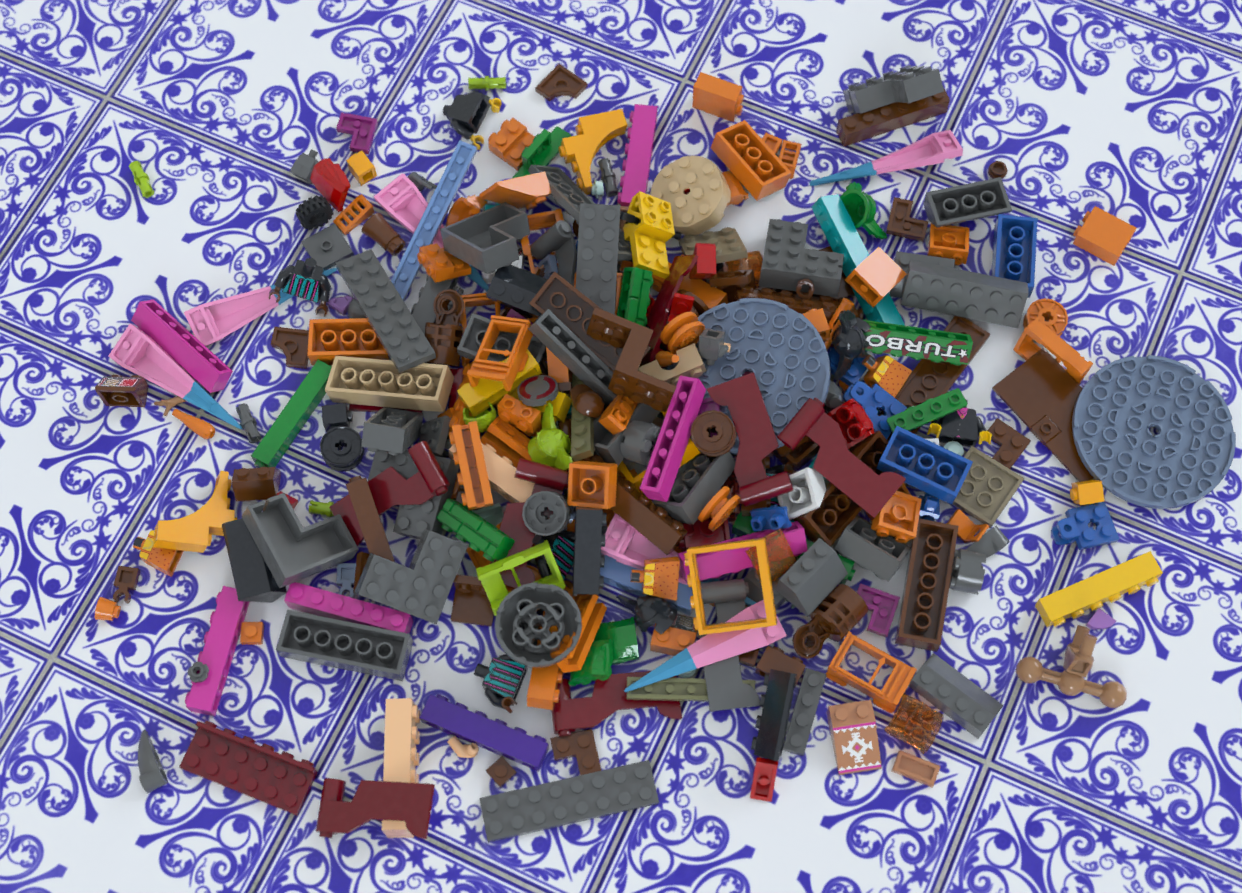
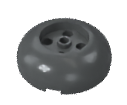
[495,582,582,668]

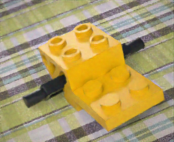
[620,191,682,279]

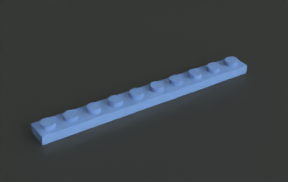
[391,140,477,301]

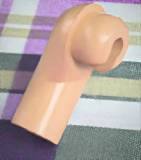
[447,736,479,758]

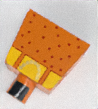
[862,355,912,398]
[133,530,184,577]
[630,556,680,601]

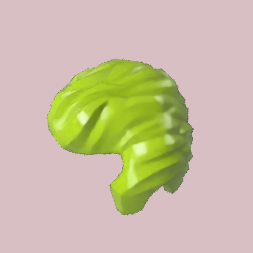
[463,402,497,433]

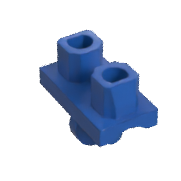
[918,492,940,521]
[750,505,792,531]

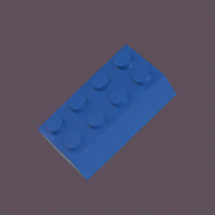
[991,214,1038,298]
[876,426,973,505]

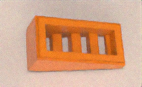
[779,140,802,179]
[333,194,375,235]

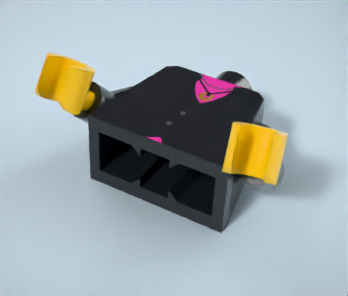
[443,91,502,150]
[927,400,992,447]

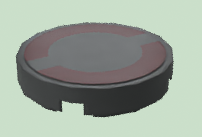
[517,375,559,407]

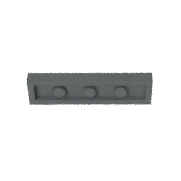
[783,668,827,756]

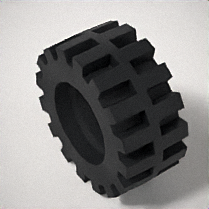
[296,196,333,230]

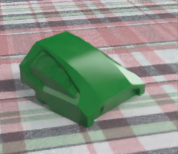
[594,617,639,665]
[568,639,613,686]

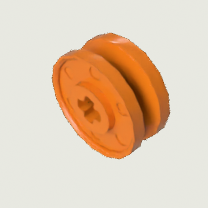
[1023,298,1068,337]
[660,311,706,355]
[698,486,741,532]

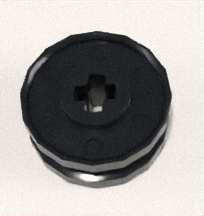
[320,426,364,472]

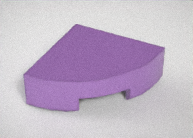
[327,296,355,316]
[1085,608,1116,630]

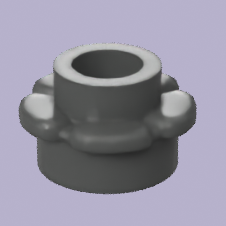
[188,662,209,683]

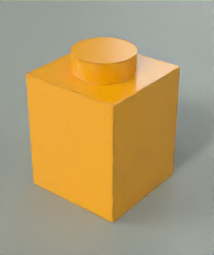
[346,151,377,186]
[1070,479,1104,505]

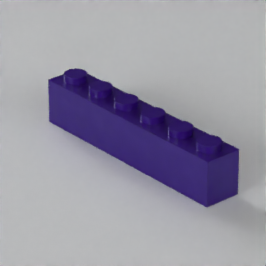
[419,694,549,772]

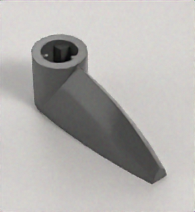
[953,526,1010,565]
[138,730,168,793]

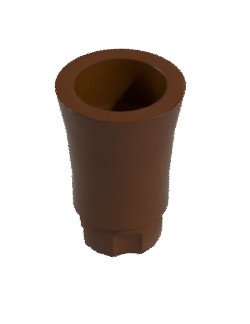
[362,213,406,256]

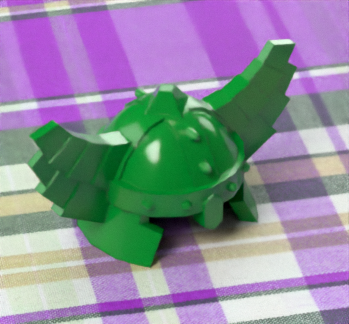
[840,182,887,239]

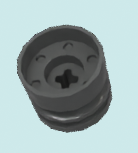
[522,491,571,536]

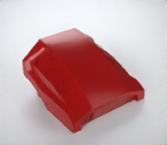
[310,158,351,212]
[827,399,874,450]

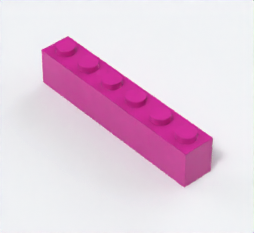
[618,104,657,207]
[131,299,233,393]
[640,376,706,502]
[678,521,808,584]
[284,582,414,634]
[185,586,250,716]

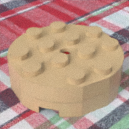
[650,155,731,236]

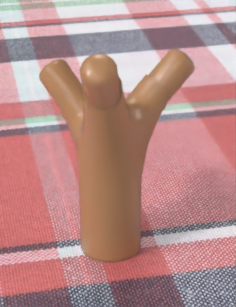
[154,396,186,416]

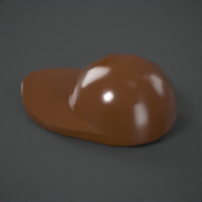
[570,384,604,417]

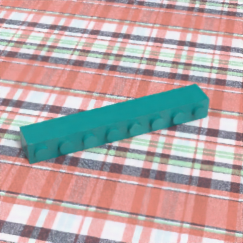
[811,194,905,326]

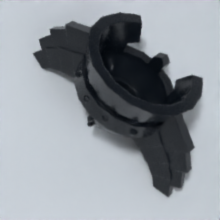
[831,310,871,380]
[616,594,678,634]

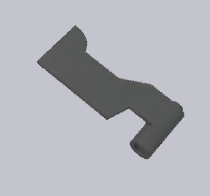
[530,220,577,286]
[692,578,760,712]

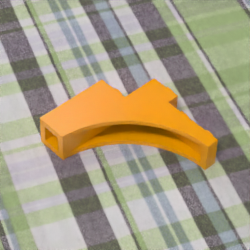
[559,109,627,195]
[153,471,237,553]

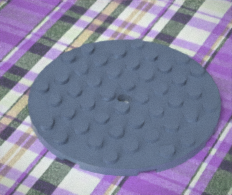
[667,298,830,454]
[1072,355,1236,509]

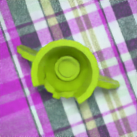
[528,403,573,471]

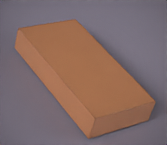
[892,750,940,788]

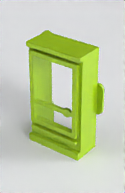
[476,540,565,616]

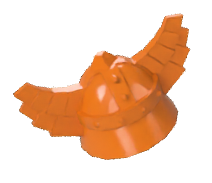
[446,195,488,227]

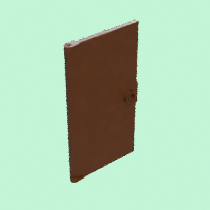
[992,347,1094,482]

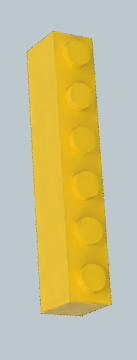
[1035,551,1163,627]

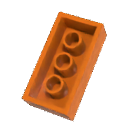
[711,120,792,201]
[308,318,390,365]

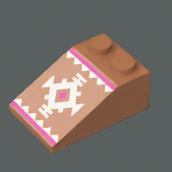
[826,700,882,775]

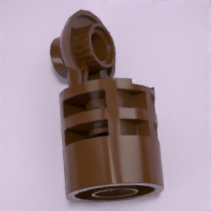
[424,289,464,367]
[792,584,869,659]

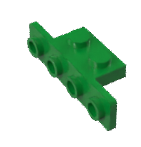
[512,126,571,178]
[886,388,968,433]

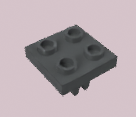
[418,415,451,458]

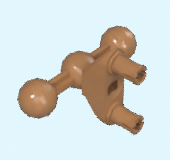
[1016,625,1127,708]

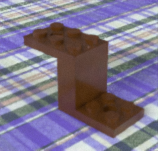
[586,307,677,412]

